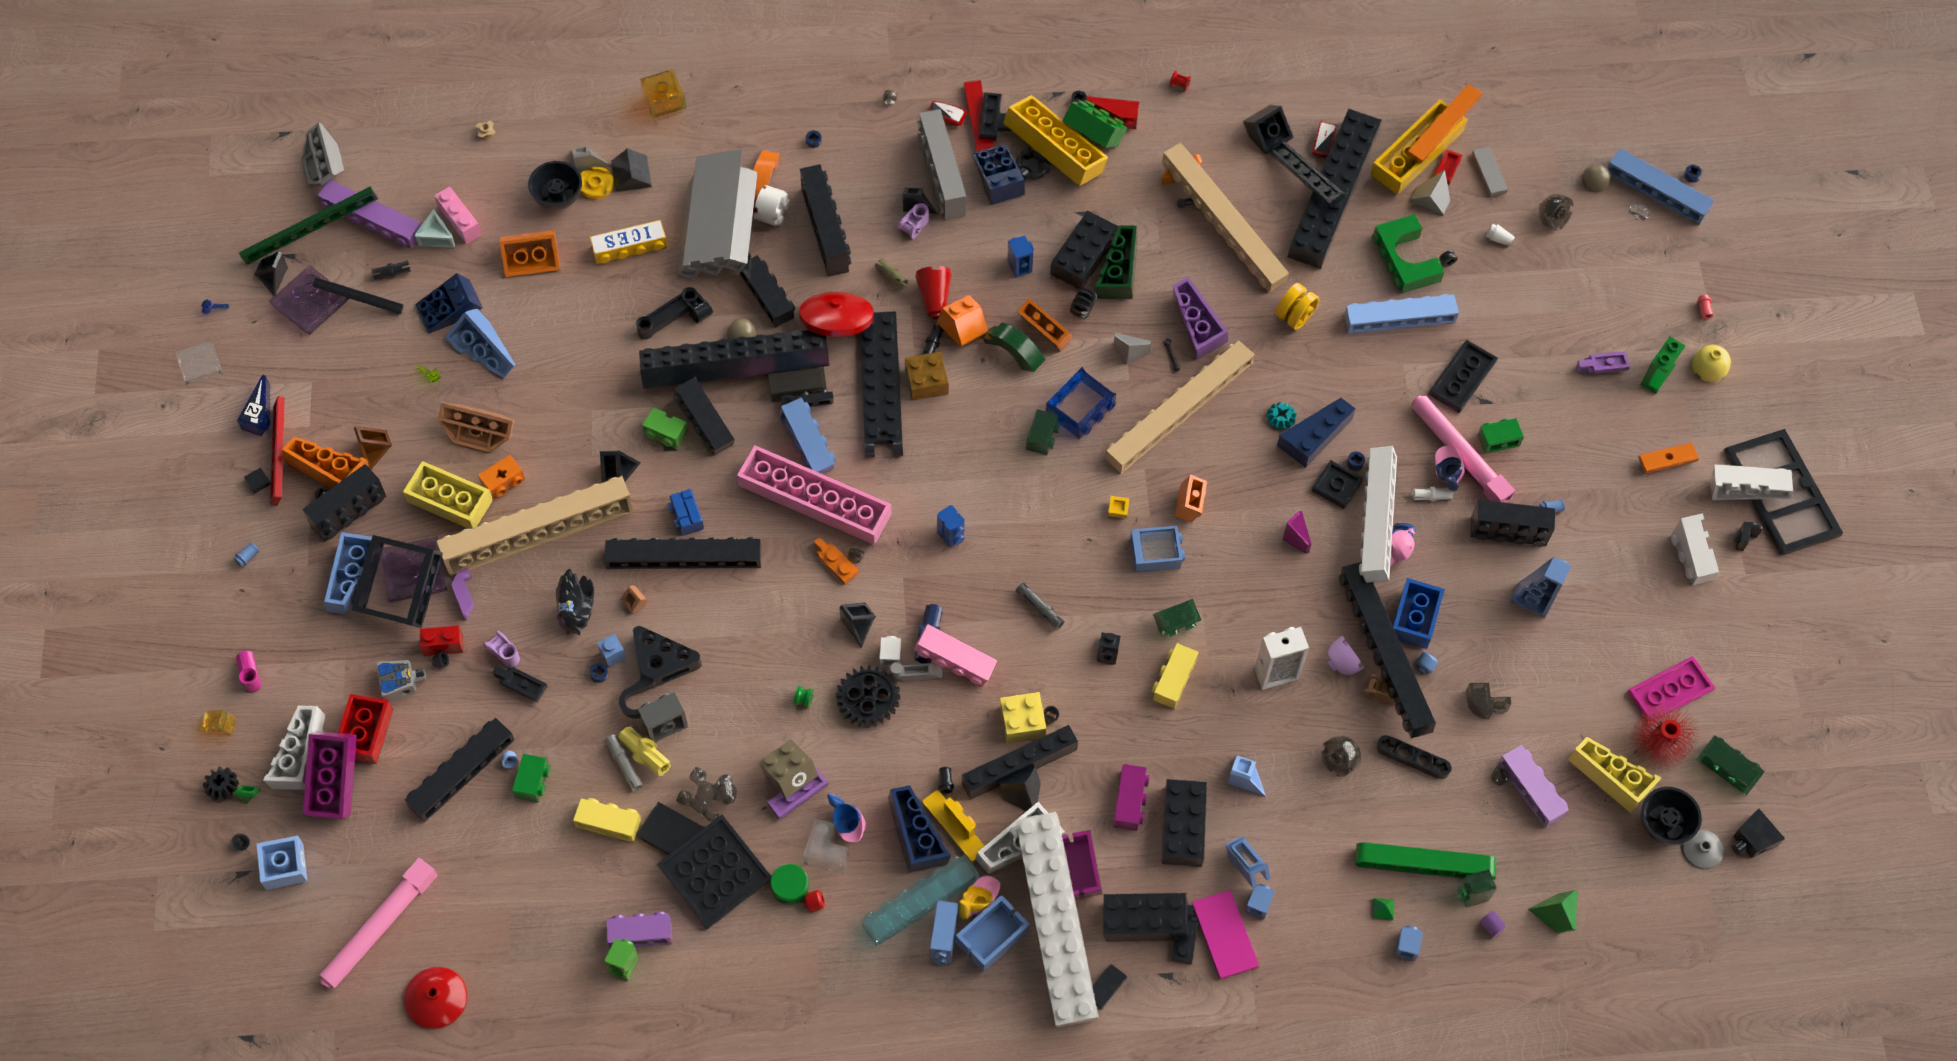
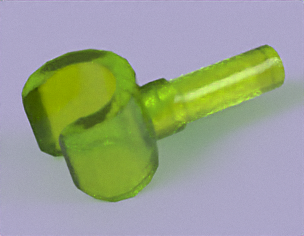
[417,364,441,382]

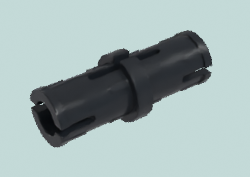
[372,260,411,280]
[922,324,944,355]

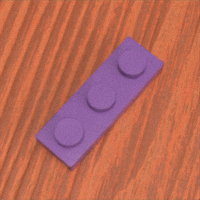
[767,768,829,820]

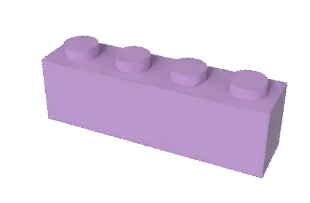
[1498,745,1569,828]

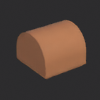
[620,585,647,613]

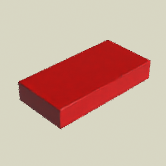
[1434,149,1463,185]

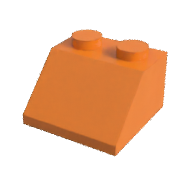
[937,295,988,347]

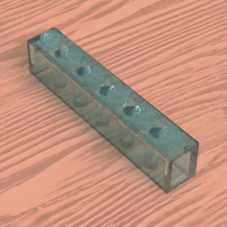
[862,855,979,947]

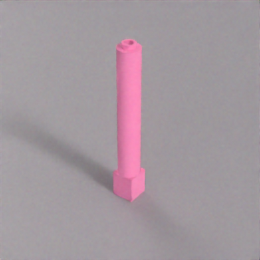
[1412,395,1516,503]
[319,858,438,989]

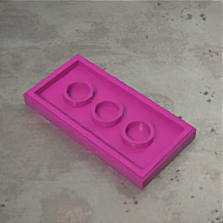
[1627,656,1715,722]
[1192,890,1259,980]

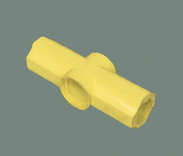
[618,726,671,776]

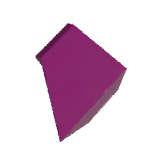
[1282,511,1312,553]

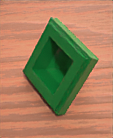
[234,785,261,804]
[1373,898,1394,920]

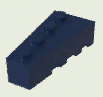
[1277,398,1356,468]
[888,785,951,873]

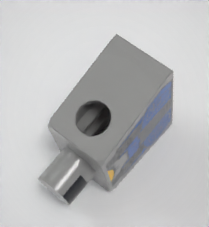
[377,660,426,703]

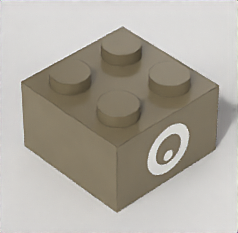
[759,739,819,799]

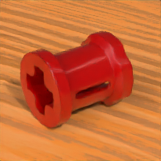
[1170,71,1191,91]

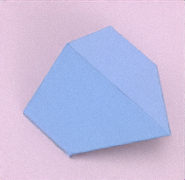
[1228,755,1266,797]

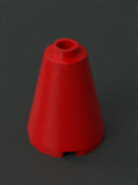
[915,266,952,319]

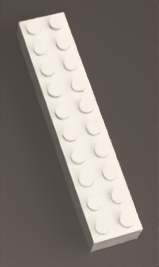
[1016,812,1099,1028]

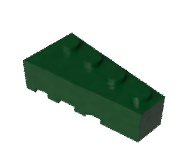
[1095,225,1138,299]

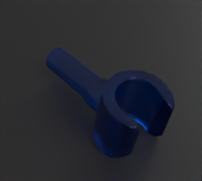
[201,299,229,314]

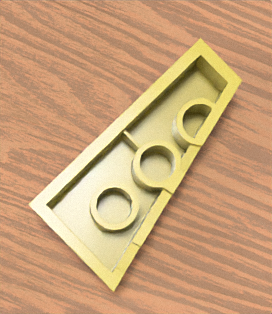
[1568,737,1661,813]

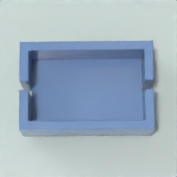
[956,895,1030,972]

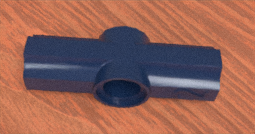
[915,604,942,664]

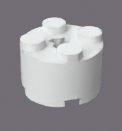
[754,185,790,226]

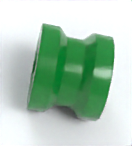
[793,685,814,708]

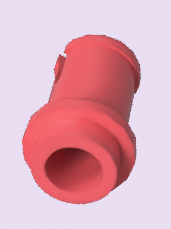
[1697,295,1713,320]

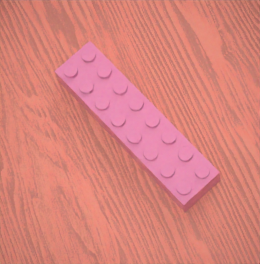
[737,445,892,545]

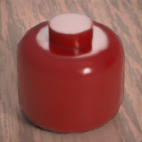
[803,890,825,912]

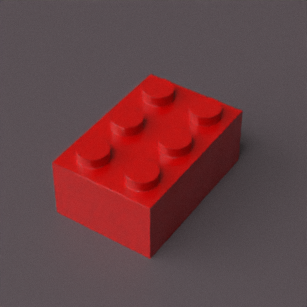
[338,694,393,765]

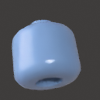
[1416,652,1438,674]

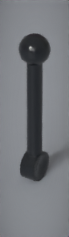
[1164,338,1180,372]

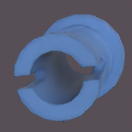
[1539,499,1565,512]
[234,542,259,567]

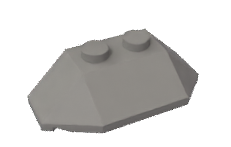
[302,122,344,186]

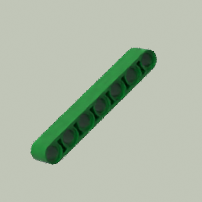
[1355,842,1496,881]

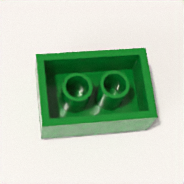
[1062,100,1127,148]

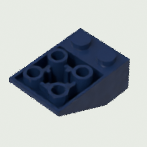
[973,144,1025,204]
[415,273,483,333]

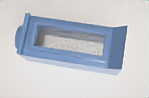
[1226,836,1270,888]

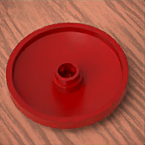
[799,292,873,337]

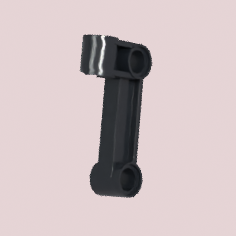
[636,287,713,340]

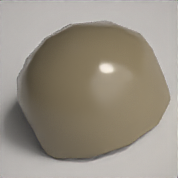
[1583,164,1611,192]
[727,318,757,340]

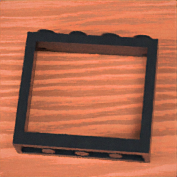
[352,535,443,628]

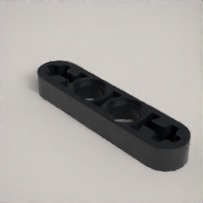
[1376,735,1452,779]

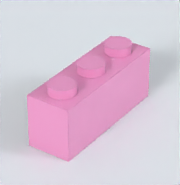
[434,187,482,244]

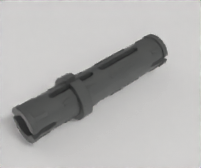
[1016,583,1065,630]

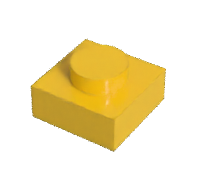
[1108,496,1130,519]

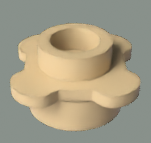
[476,121,495,139]

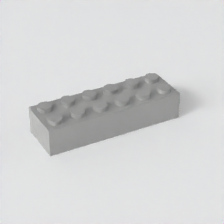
[917,109,966,220]

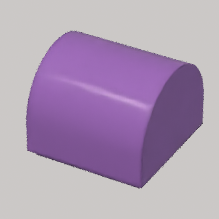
[1480,910,1506,938]

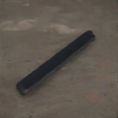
[313,277,404,314]

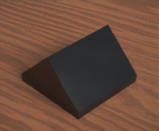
[611,148,651,192]

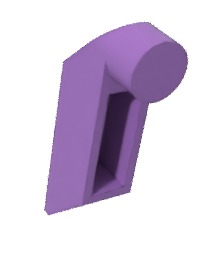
[451,568,474,620]

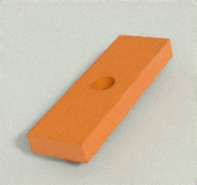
[1638,442,1699,474]

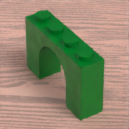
[1372,214,1444,294]

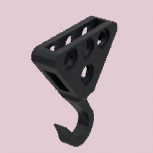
[619,626,702,719]

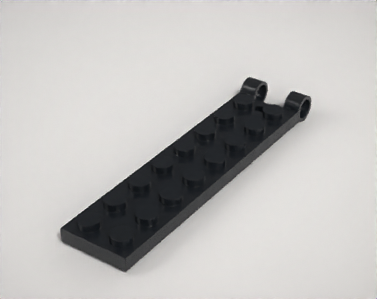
[860,311,903,458]

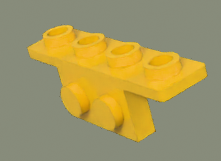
[923,790,984,862]

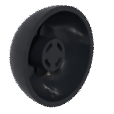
[528,161,582,210]
[1641,787,1702,845]

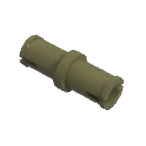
[875,258,908,289]

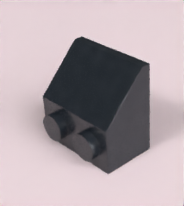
[1243,105,1294,154]

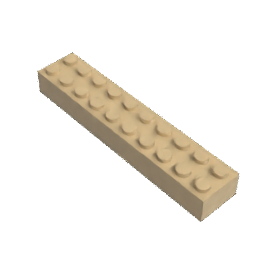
[437,476,634,577]

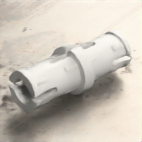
[1413,487,1453,502]

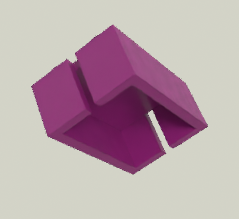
[1062,830,1103,900]

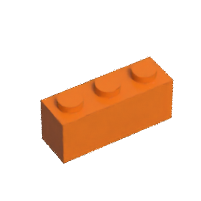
[1017,298,1073,351]

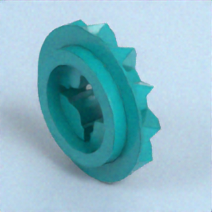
[1266,402,1297,429]

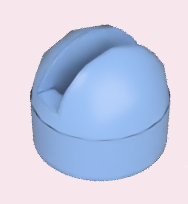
[501,751,518,769]

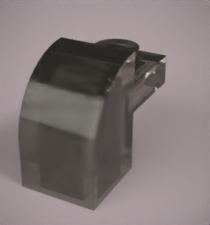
[1466,683,1512,719]

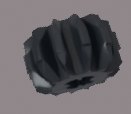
[1070,287,1097,319]
[203,766,239,802]

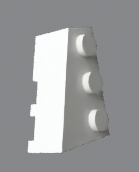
[1671,513,1719,586]

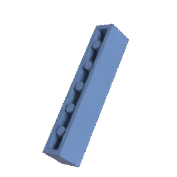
[1607,149,1714,225]

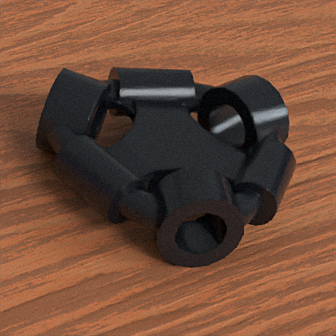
[1016,147,1051,181]

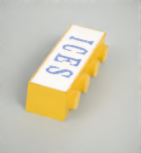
[590,220,667,264]

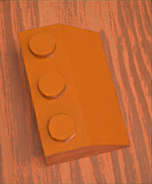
[499,230,560,277]

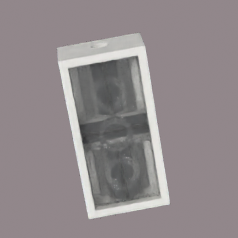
[1254,627,1309,690]

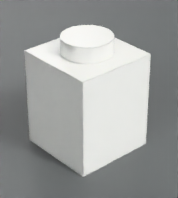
[880,636,901,667]

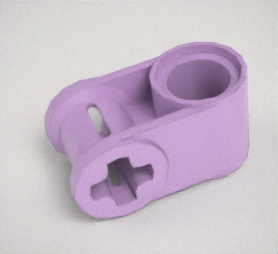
[898,203,929,239]
[483,630,520,668]

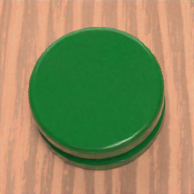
[770,864,809,905]

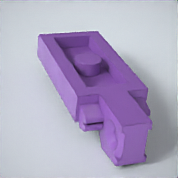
[1576,351,1630,374]

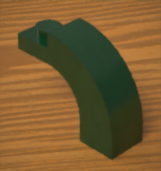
[983,322,1045,372]

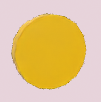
[581,167,614,200]

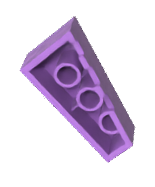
[1173,277,1228,359]

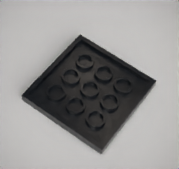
[657,814,771,930]

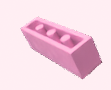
[914,624,997,686]

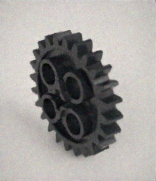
[836,665,900,728]

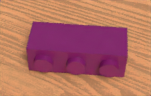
[1113,764,1150,831]

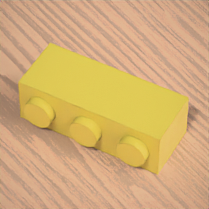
[1152,643,1199,709]
[573,798,641,843]

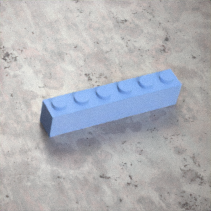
[1344,294,1459,334]

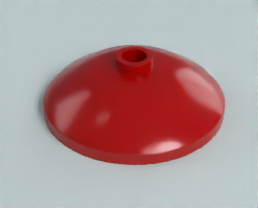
[404,967,468,1029]

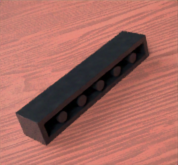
[405,717,514,823]
[961,725,1078,800]

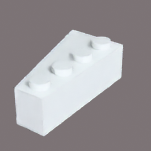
[1711,464,1793,500]
[263,706,325,790]
[976,802,1065,874]

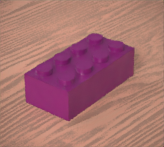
[303,731,357,819]

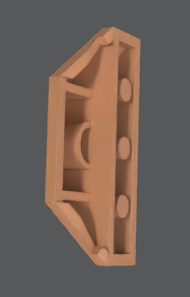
[438,402,514,452]

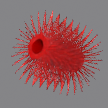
[1629,701,1700,771]

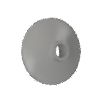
[1683,830,1724,869]

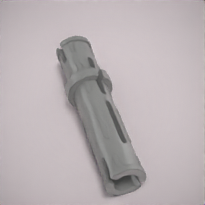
[605,735,643,792]

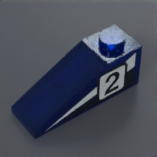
[237,374,270,436]

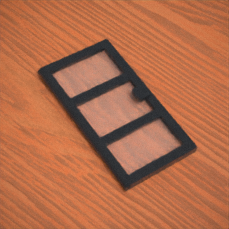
[1724,429,1843,556]

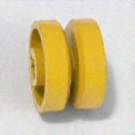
[1274,283,1320,331]

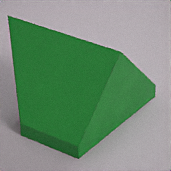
[1528,890,1577,933]

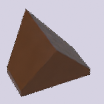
[354,426,392,470]

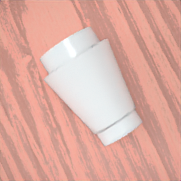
[1486,224,1514,246]

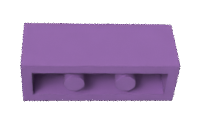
[607,912,672,949]

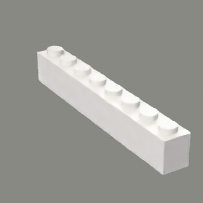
[1359,446,1397,583]

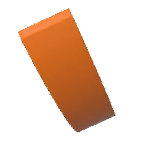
[753,150,780,212]

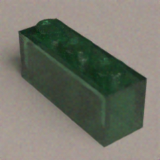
[1697,735,1765,795]

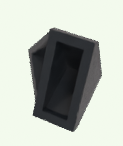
[903,187,938,214]
[254,251,288,297]
[600,450,641,483]
[839,602,876,648]
[998,765,1041,812]

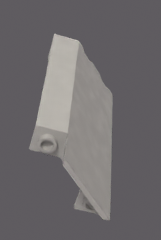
[677,149,757,279]

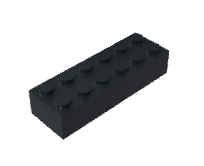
[800,164,851,277]

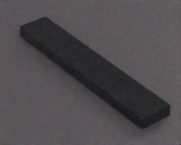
[1269,140,1346,208]

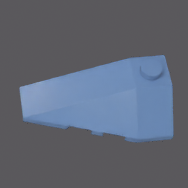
[445,309,516,378]

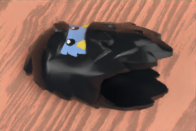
[556,569,594,635]

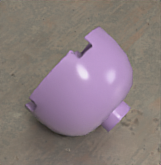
[1328,635,1365,675]

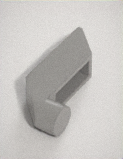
[890,662,942,681]

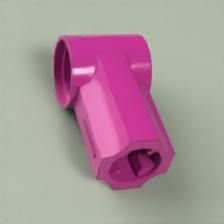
[235,650,262,693]

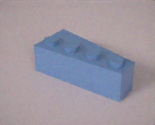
[779,398,836,474]

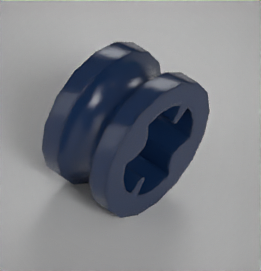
[806,130,822,148]
[1684,165,1702,182]
[1347,451,1365,471]
[590,663,608,683]

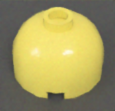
[1691,345,1731,383]

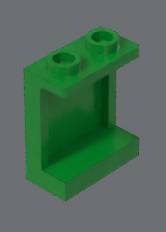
[1640,336,1685,394]

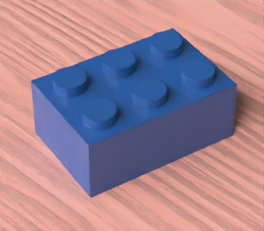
[1393,578,1445,649]

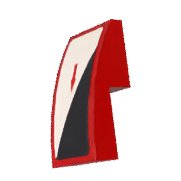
[927,101,967,126]
[1312,121,1337,157]

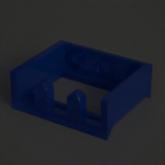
[1045,367,1117,439]

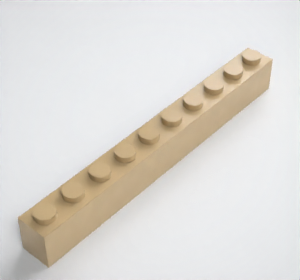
[1162,143,1289,293]
[1105,341,1255,474]

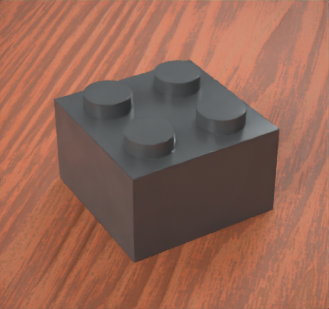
[638,692,688,742]

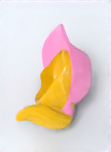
[958,876,1001,920]

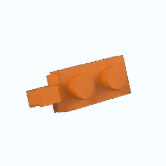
[814,537,859,585]

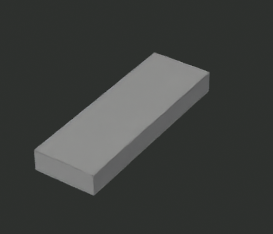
[1472,147,1508,197]

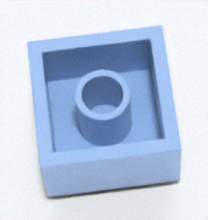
[257,836,308,890]

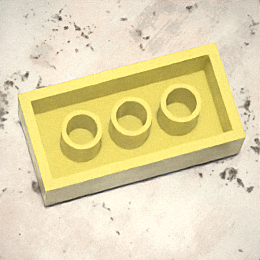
[403,461,493,529]

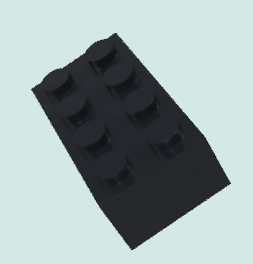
[1050,210,1118,289]
[302,464,387,542]
[1470,500,1555,547]
[1161,779,1207,867]
[1103,893,1188,942]

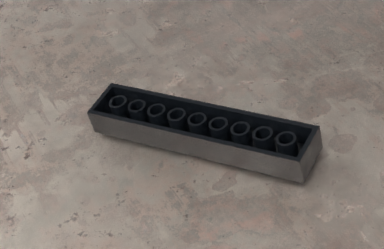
[1287,108,1382,269]
[639,330,830,389]

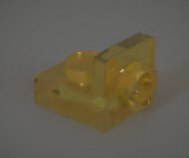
[201,709,237,735]

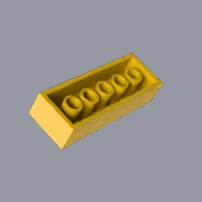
[1003,95,1108,186]
[1370,99,1468,195]

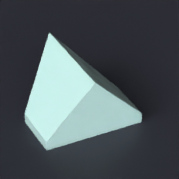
[415,209,455,248]

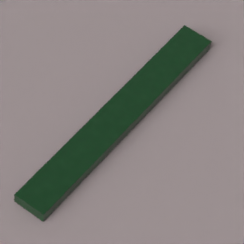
[238,186,378,265]

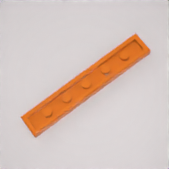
[1407,84,1483,164]

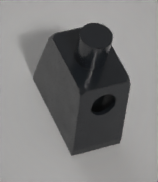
[1732,808,1785,858]

